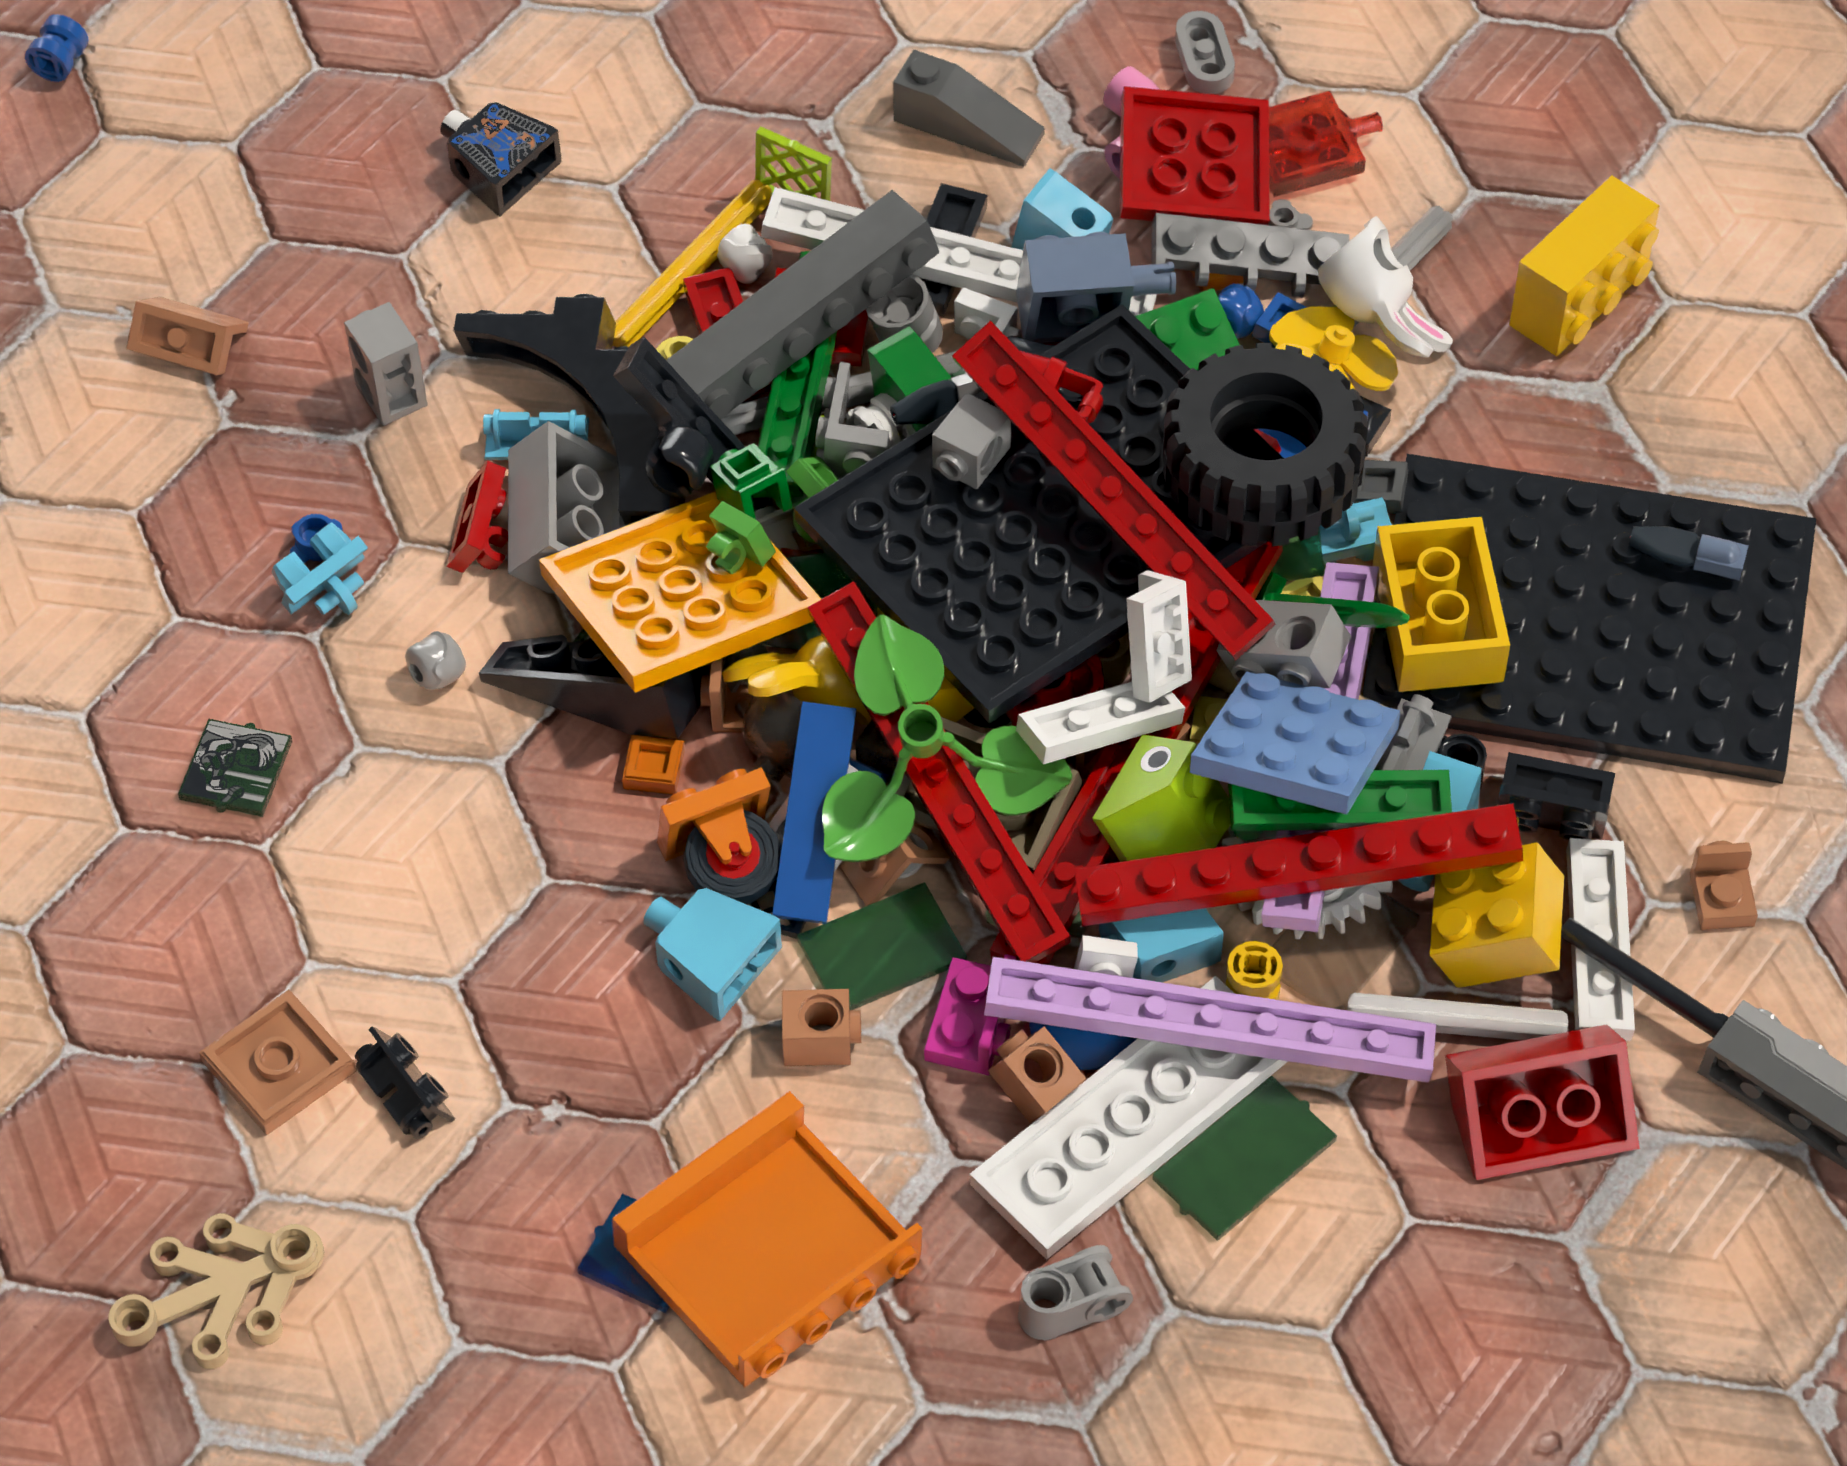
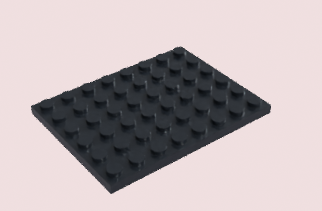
[794,304,1284,723]
[1362,454,1816,784]

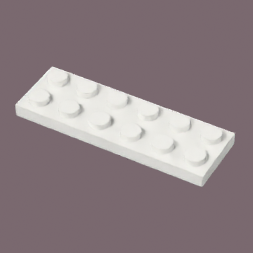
[970,976,1288,1260]

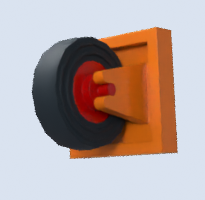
[657,767,781,904]

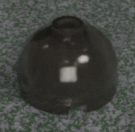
[742,692,802,783]

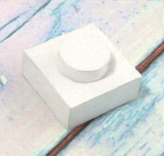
[1074,935,1138,978]

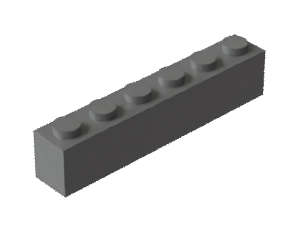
[666,190,940,419]

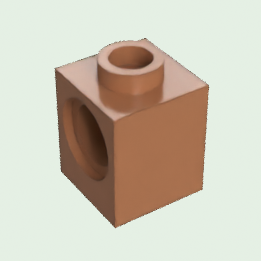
[782,989,861,1067]
[988,1026,1086,1123]

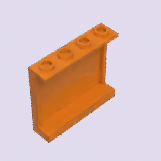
[612,1091,923,1388]

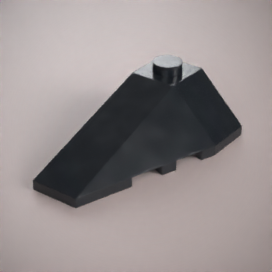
[479,635,706,739]

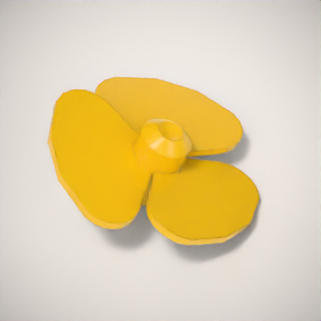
[1269,306,1398,391]

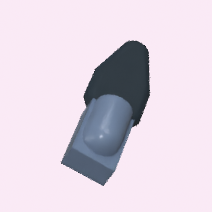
[1629,526,1748,580]

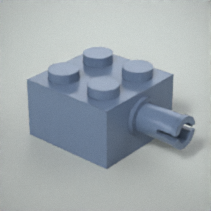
[1016,232,1176,343]

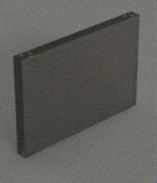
[1272,891,1420,1010]

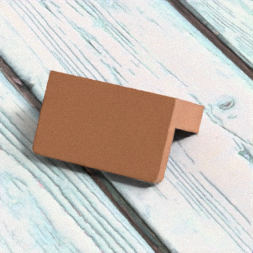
[126,297,249,375]

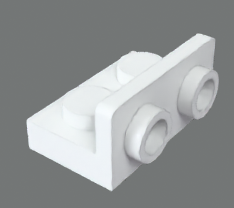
[1127,570,1192,703]

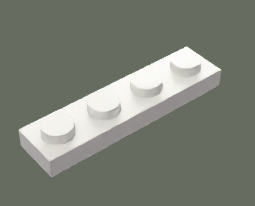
[1566,838,1635,1041]

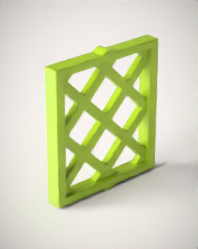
[755,126,832,201]

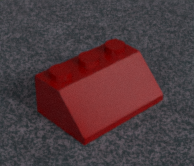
[1445,1024,1640,1180]

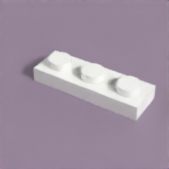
[1016,682,1185,764]

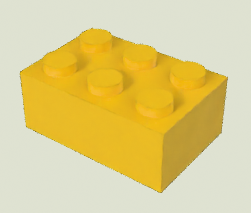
[1509,175,1660,357]
[1373,517,1510,692]

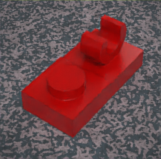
[446,460,508,573]

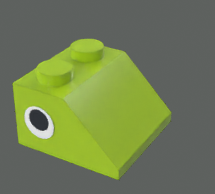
[1092,735,1231,862]

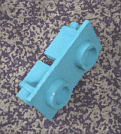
[483,409,589,460]

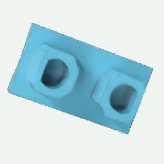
[1297,497,1392,572]
[272,522,368,615]

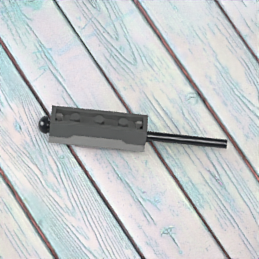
[1561,917,1847,1170]

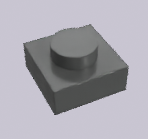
[1354,460,1408,514]

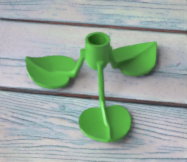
[822,614,1072,862]

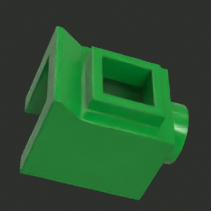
[710,443,793,520]

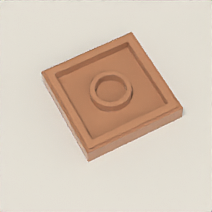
[199,989,357,1135]

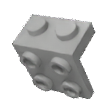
[815,362,889,479]

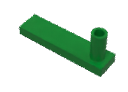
[1228,770,1452,841]

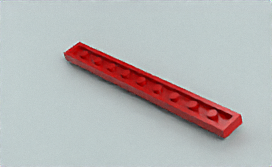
[990,541,1283,965]

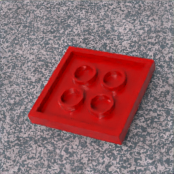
[1120,86,1270,225]

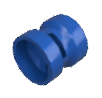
[25,14,89,82]

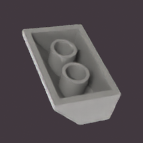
[508,421,625,593]

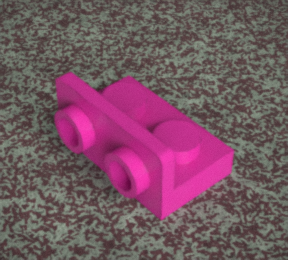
[924,954,1017,1075]

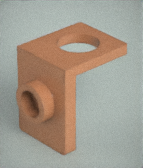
[701,657,779,734]
[841,823,950,906]

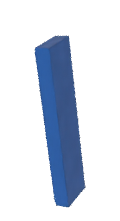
[772,701,856,925]

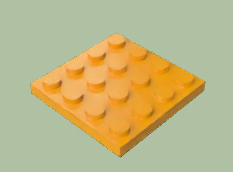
[539,492,821,693]

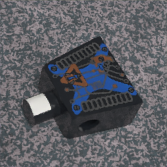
[440,102,562,217]

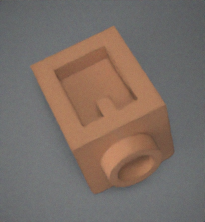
[1689,841,1758,930]

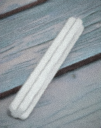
[1347,993,1568,1040]

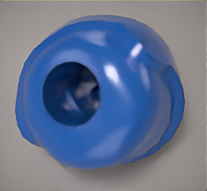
[1218,284,1264,339]

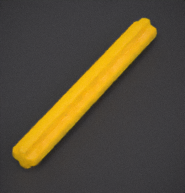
[613,179,772,347]

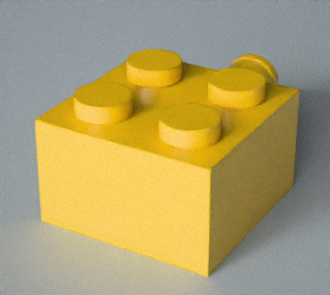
[1430,819,1564,988]

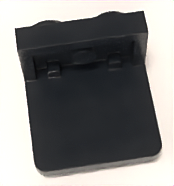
[1497,752,1615,841]

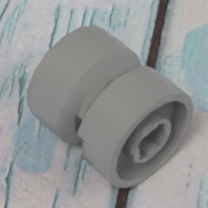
[866,274,943,353]

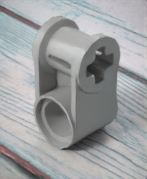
[1018,1245,1133,1340]

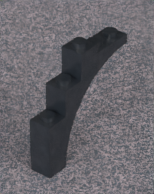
[453,294,686,526]

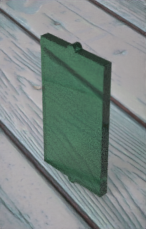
[1153,1076,1337,1241]

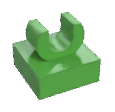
[706,501,776,574]

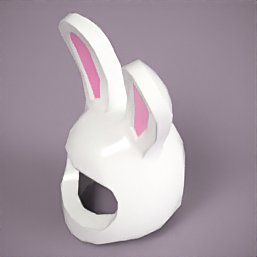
[1317,216,1453,358]

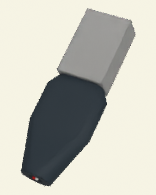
[890,373,982,425]

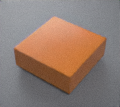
[622,735,685,795]

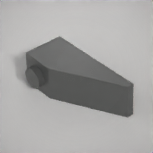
[893,49,1045,167]

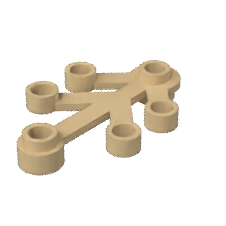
[108,1214,324,1369]

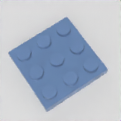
[1190,671,1401,814]

